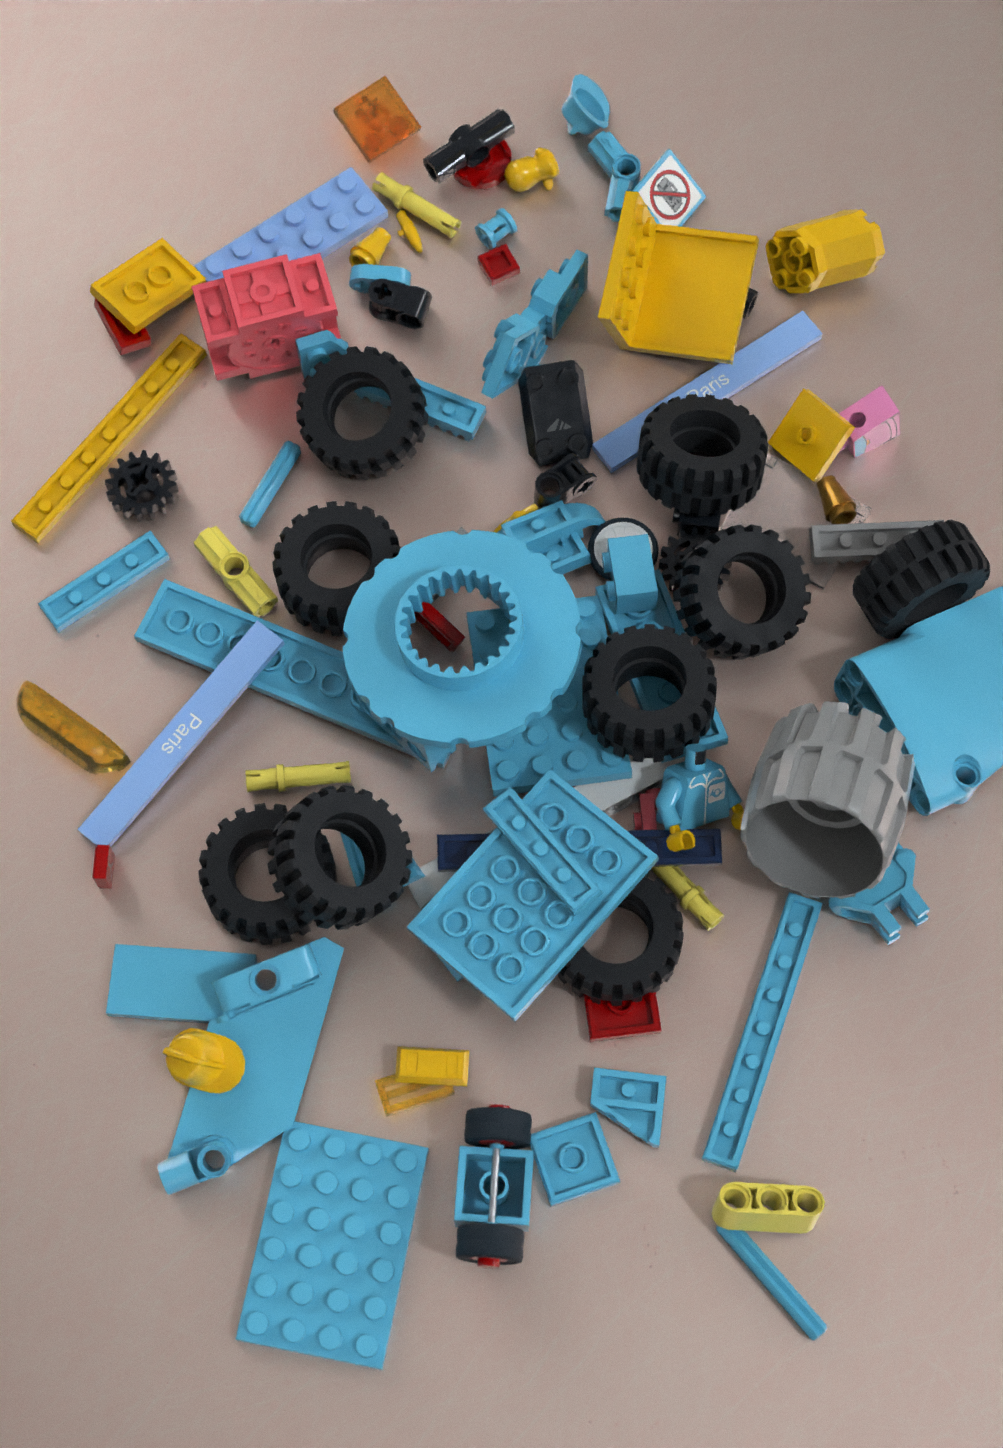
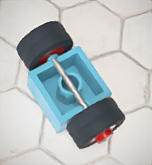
[454,1104,534,1269]

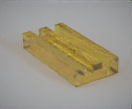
[375,1074,455,1117]

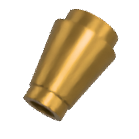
[817,475,856,524]

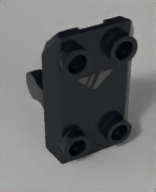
[518,360,593,466]

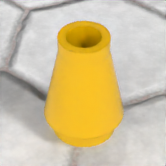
[349,227,391,267]

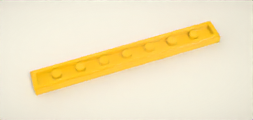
[11,333,207,543]

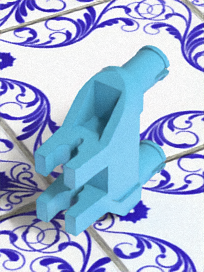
[828,842,930,945]

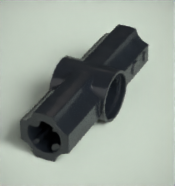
[423,109,515,183]

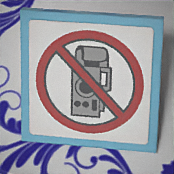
[632,149,707,227]

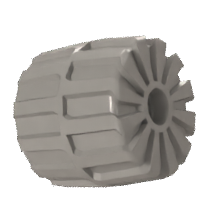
[741,701,915,899]

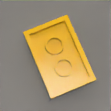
[90,238,206,334]

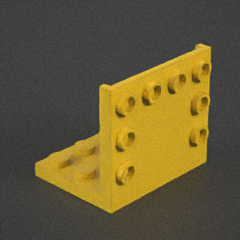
[598,191,759,364]

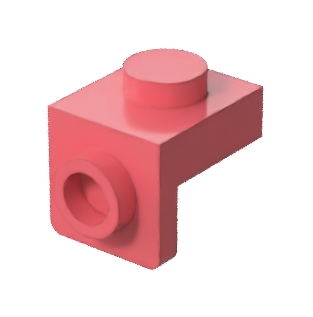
[633,788,661,830]

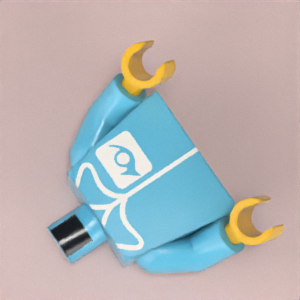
[655,744,744,852]

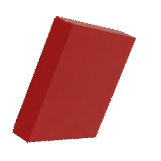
[583,992,662,1042]

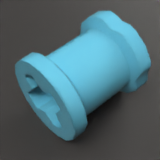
[475,208,517,250]

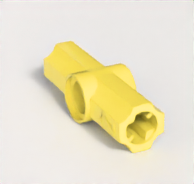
[193,526,278,617]

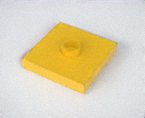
[768,388,855,482]

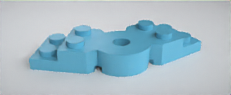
[481,250,588,399]

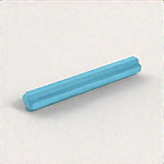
[716,1225,827,1340]

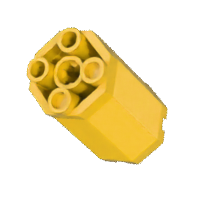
[765,209,885,293]

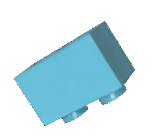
[602,534,658,614]

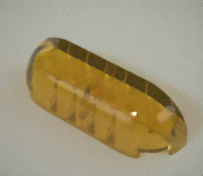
[16,680,131,774]

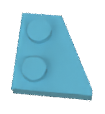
[295,330,349,380]
[590,1067,667,1148]

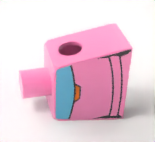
[839,386,900,457]

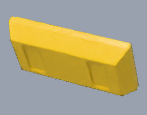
[395,1046,470,1087]

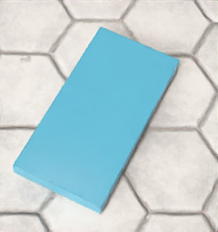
[106,944,257,1024]

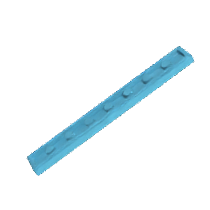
[702,892,823,1172]

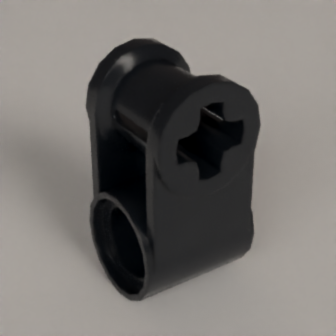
[368,279,432,329]
[534,452,597,509]

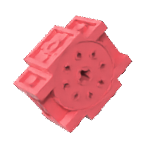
[191,253,341,381]

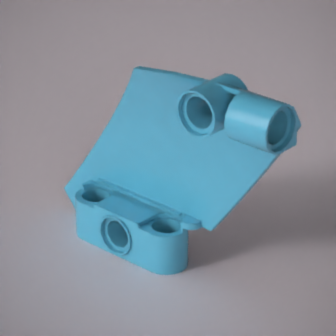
[157,937,344,1195]

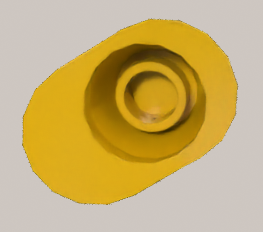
[163,1028,245,1094]

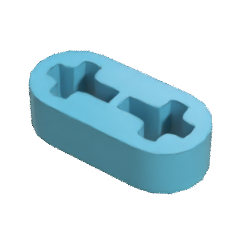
[349,264,411,293]

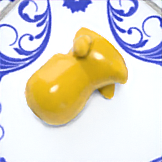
[505,147,559,192]

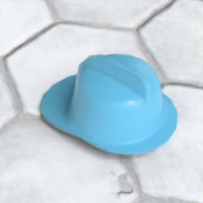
[561,74,610,135]

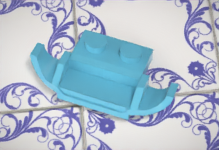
[497,500,605,574]

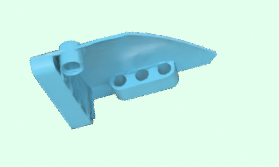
[834,586,1003,816]

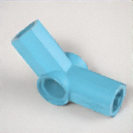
[588,131,641,222]

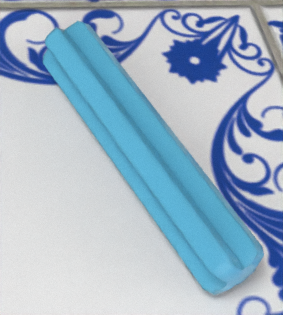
[239,441,301,528]

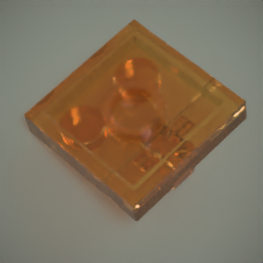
[333,75,421,164]

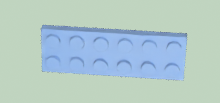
[194,167,388,282]

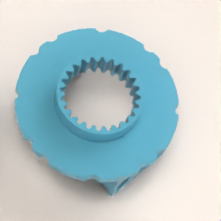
[342,530,582,772]

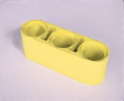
[711,1182,825,1234]

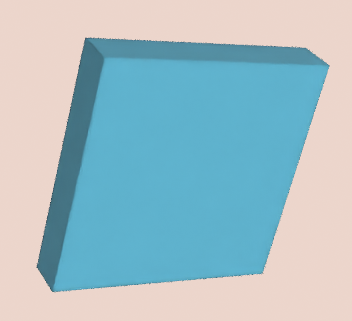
[530,1112,620,1207]

